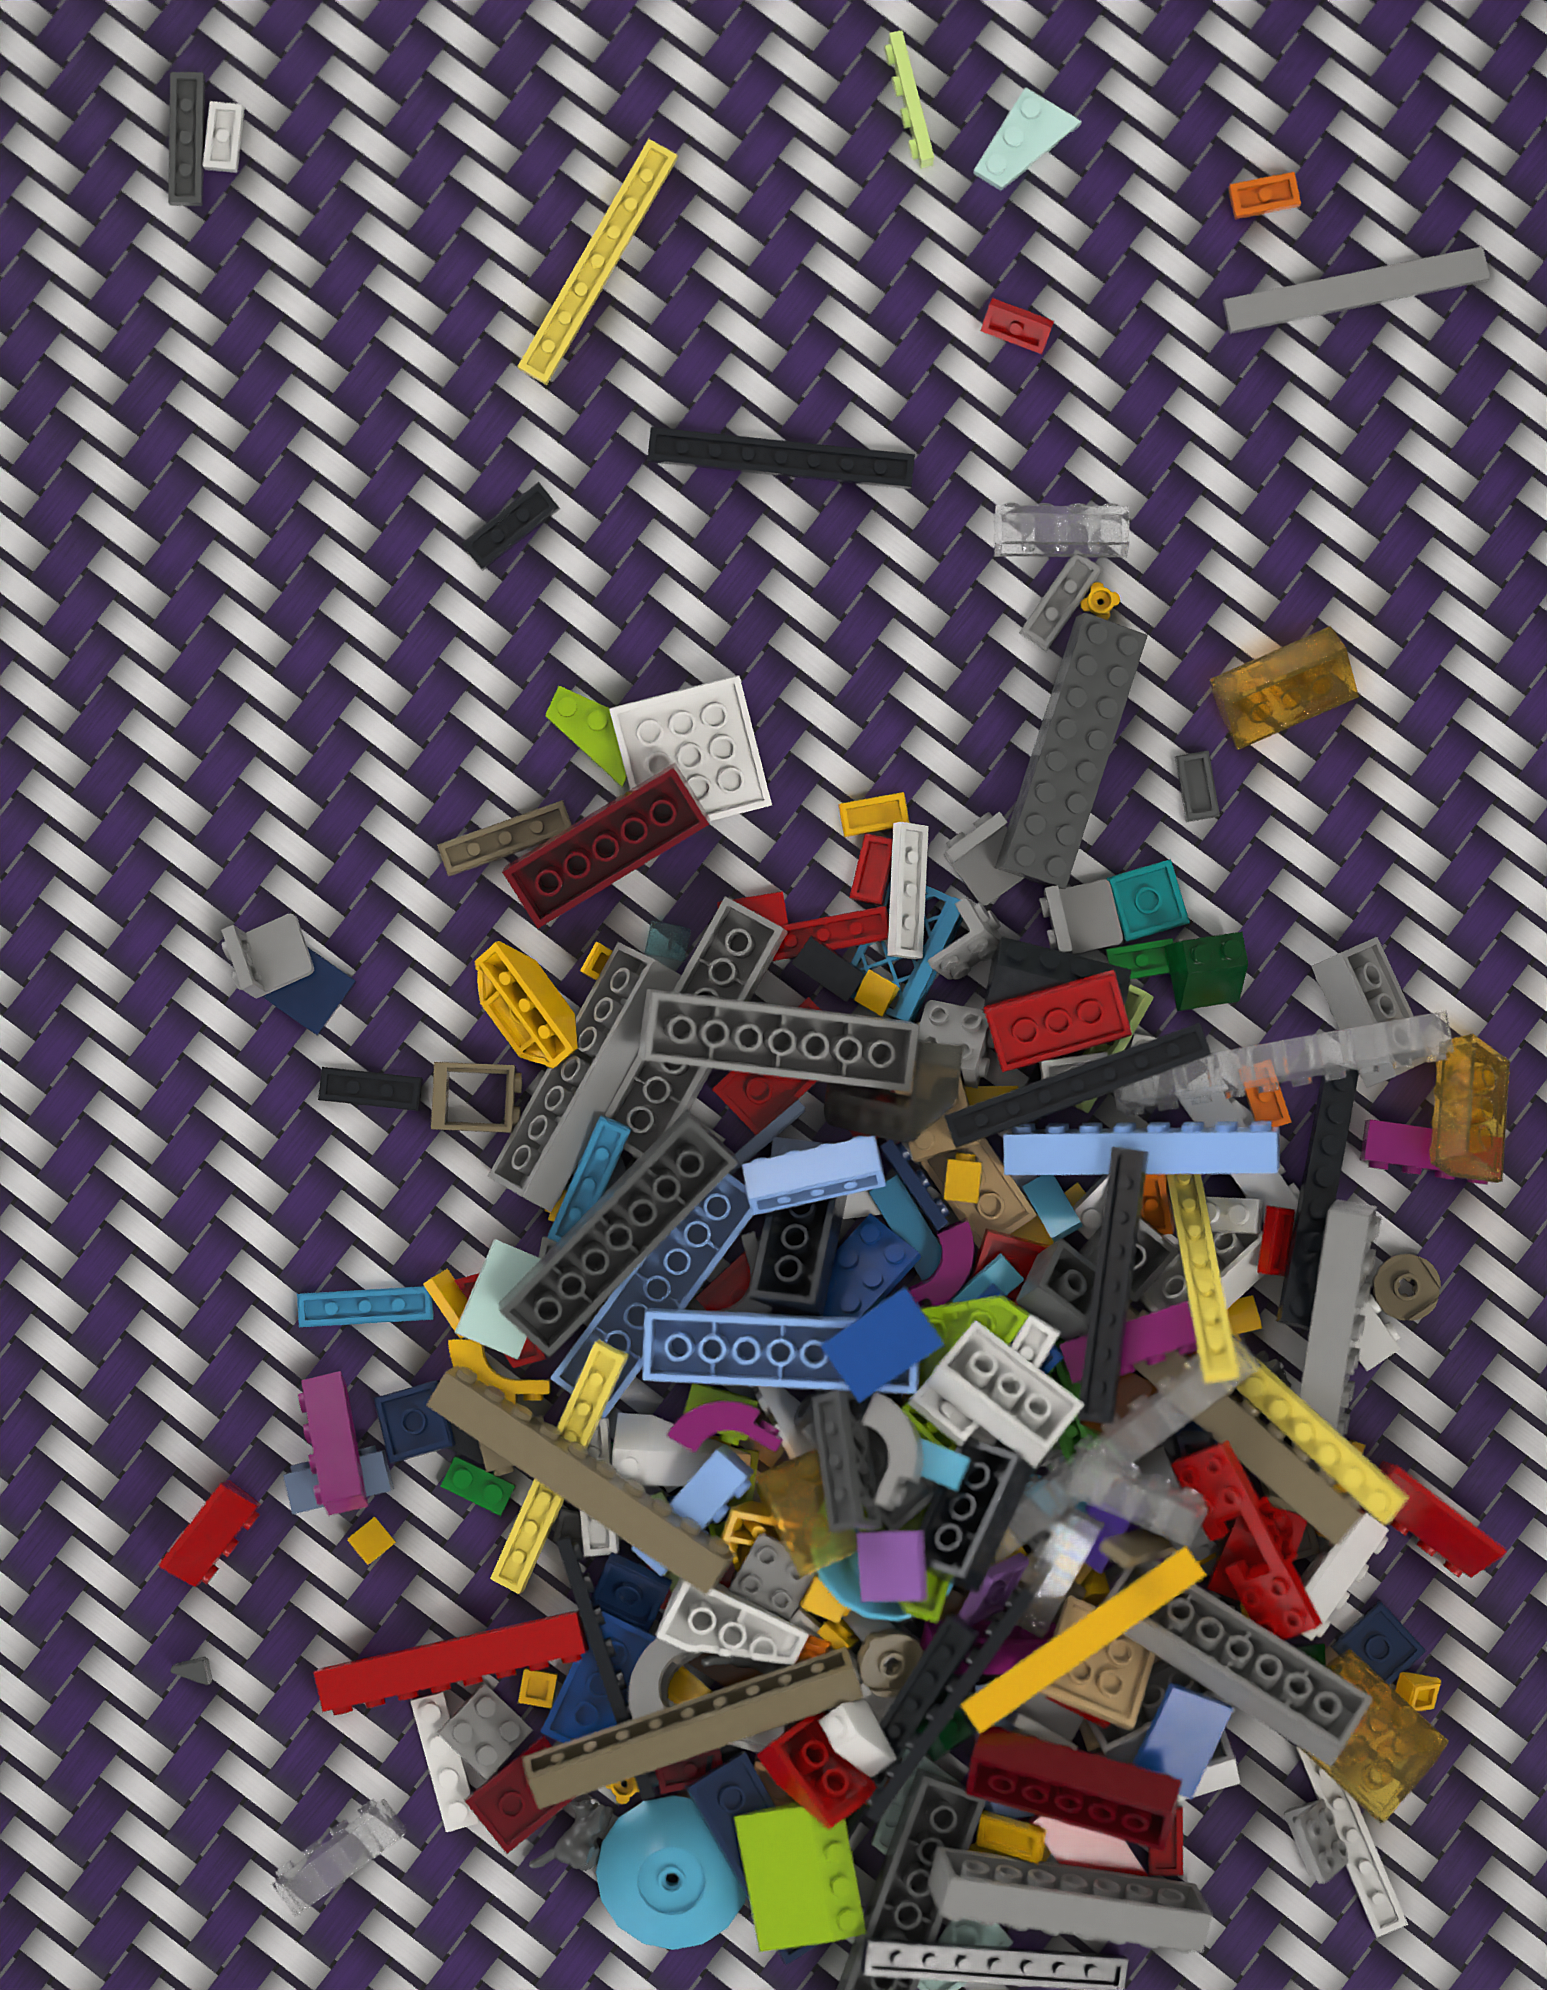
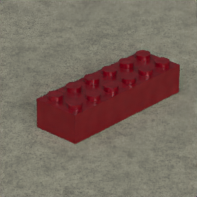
[502,763,710,928]
[966,1726,1182,1852]

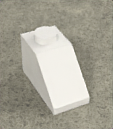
[820,1700,897,1777]

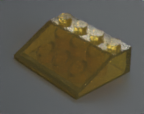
[1297,1649,1449,1824]

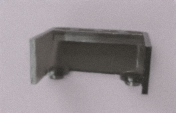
[824,1041,964,1142]

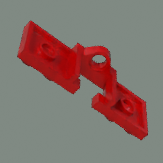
[1170,1440,1323,1640]

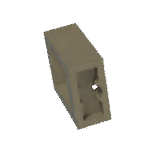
[431,1062,522,1133]

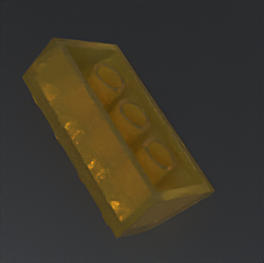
[1209,626,1359,750]
[1429,1034,1510,1183]

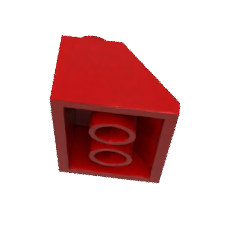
[158,1480,261,1587]

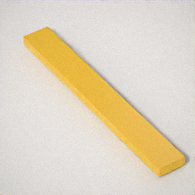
[960,1546,1206,1733]

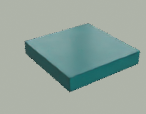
[1106,859,1190,942]

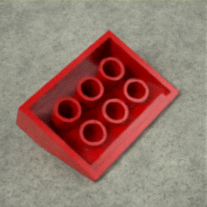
[1377,1461,1507,1578]

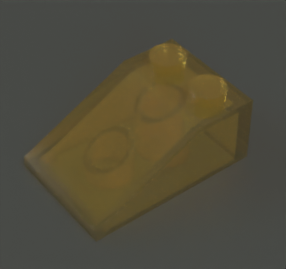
[755,1449,858,1578]

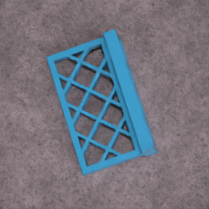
[850,880,963,1022]

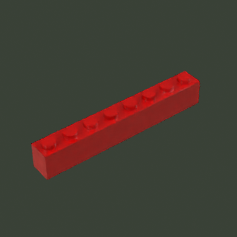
[314,1610,589,1715]

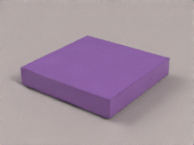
[857,1530,927,1601]
[958,1553,1029,1626]

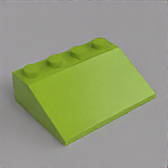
[734,1802,866,1952]

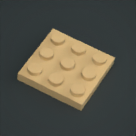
[1039,1596,1156,1730]

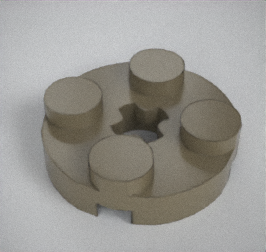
[1372,1254,1441,1320]
[856,1629,924,1698]

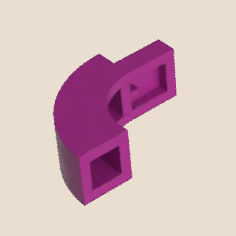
[891,1217,974,1307]
[666,1400,783,1453]

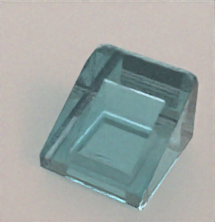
[644,921,691,961]

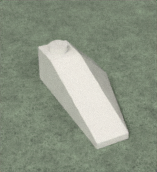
[749,1385,817,1466]
[612,1413,751,1486]
[656,1578,809,1665]

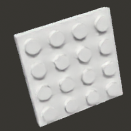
[609,675,772,821]

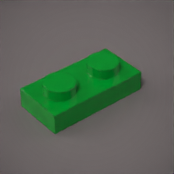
[1105,938,1173,980]
[440,1456,516,1516]

